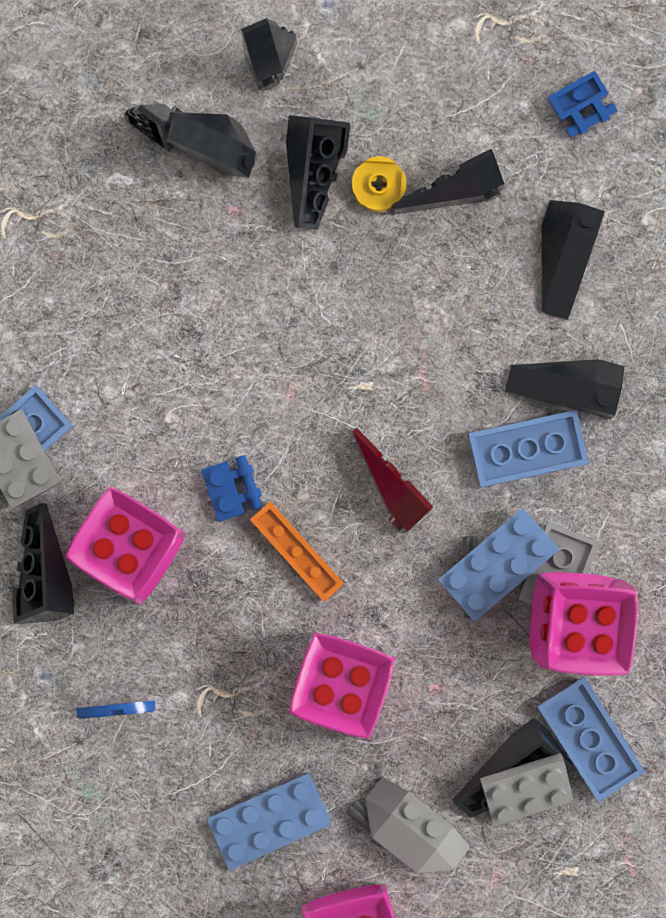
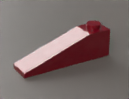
[352,427,433,533]

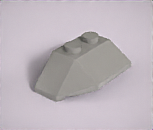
[365,777,470,874]

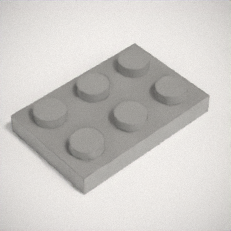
[0,410,62,510]
[517,522,600,605]
[480,753,574,826]

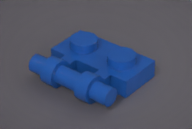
[547,70,618,138]
[201,455,263,523]

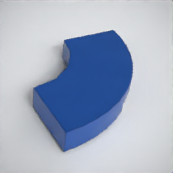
[76,700,156,719]

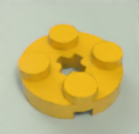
[352,156,406,212]

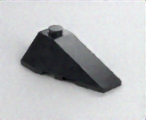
[241,18,297,90]
[123,104,182,152]
[163,112,256,178]
[286,115,351,230]
[391,149,504,215]
[541,200,605,320]
[505,359,625,419]
[13,503,75,624]
[453,718,574,817]

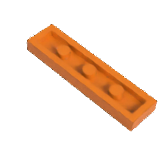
[250,501,345,602]

